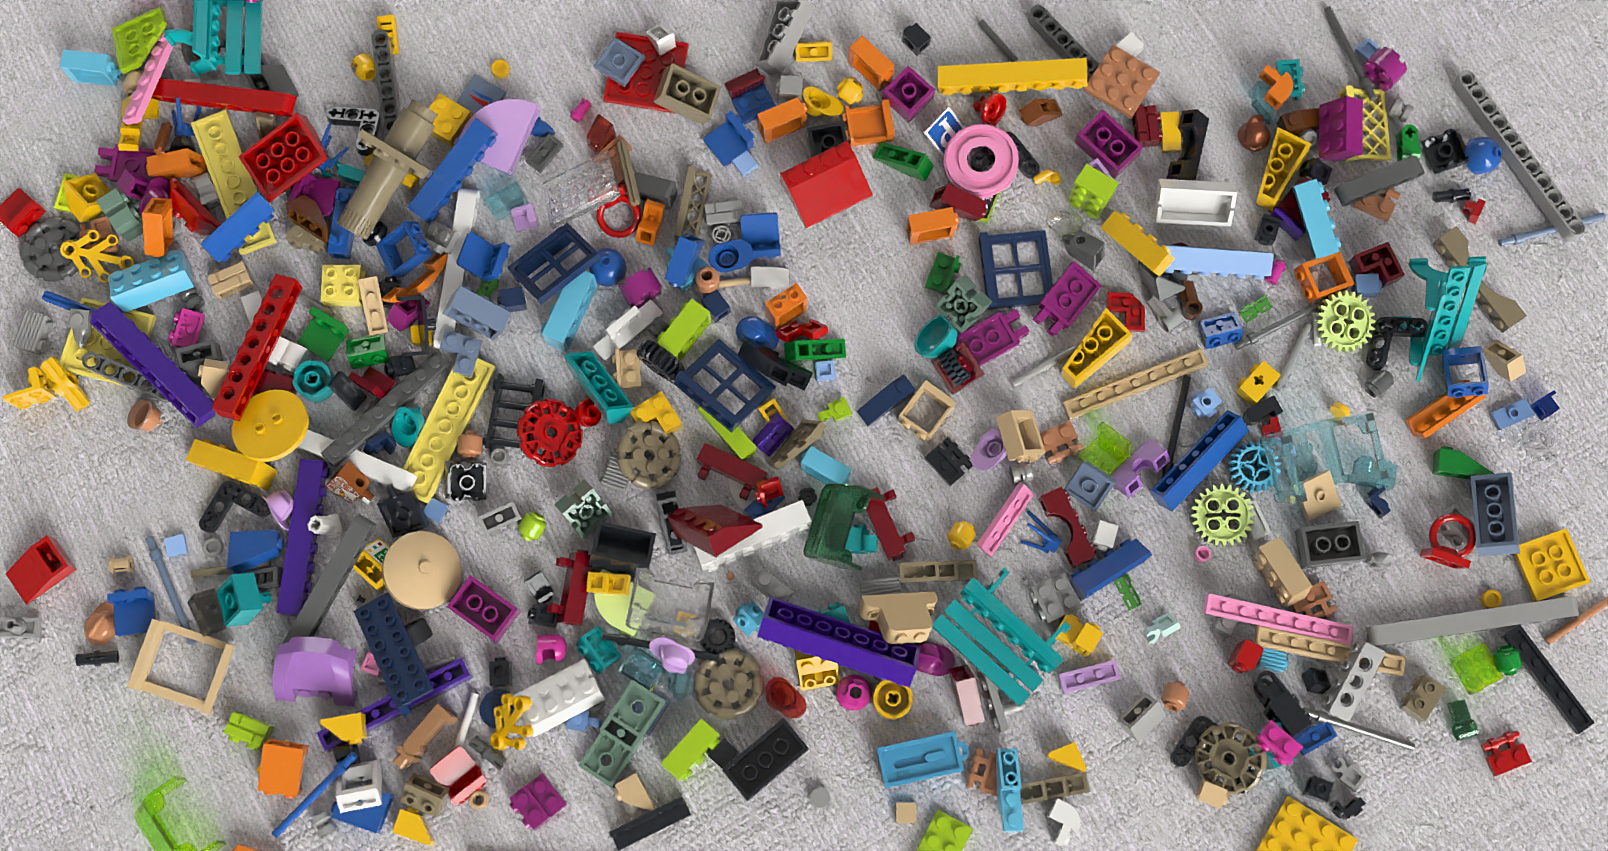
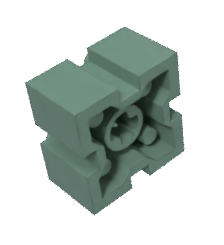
[96,188,143,242]
[934,275,992,333]
[554,480,613,539]

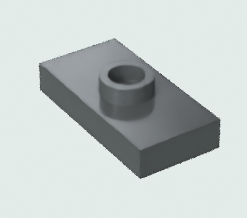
[525,133,564,174]

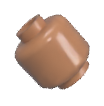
[695,266,720,294]
[457,430,483,459]
[1161,681,1190,712]

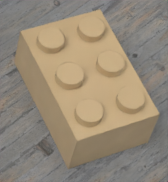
[1254,536,1312,608]

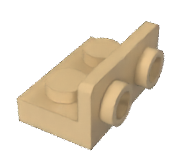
[612,348,642,389]

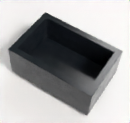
[588,521,656,578]

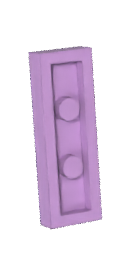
[1058,660,1121,694]

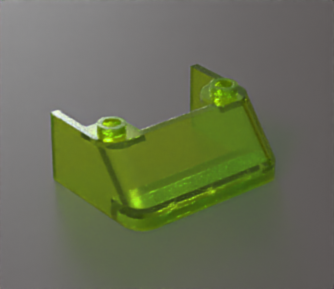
[134,776,227,851]

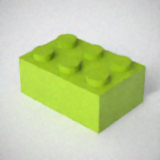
[1067,163,1119,220]
[657,298,711,362]
[661,718,720,782]

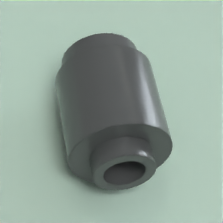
[1364,370,1394,398]

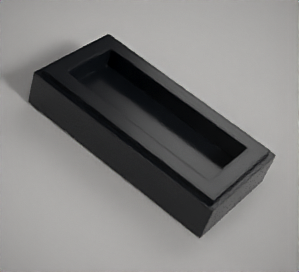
[327,371,368,411]

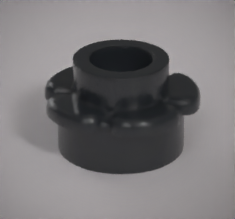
[798,488,817,506]

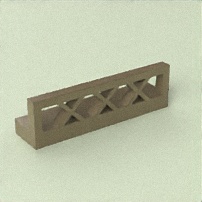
[674,165,712,241]

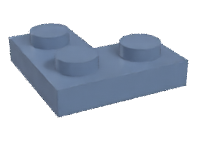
[439,330,482,378]

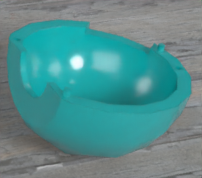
[914,314,958,359]

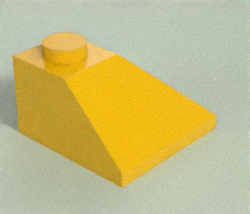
[63,173,111,222]

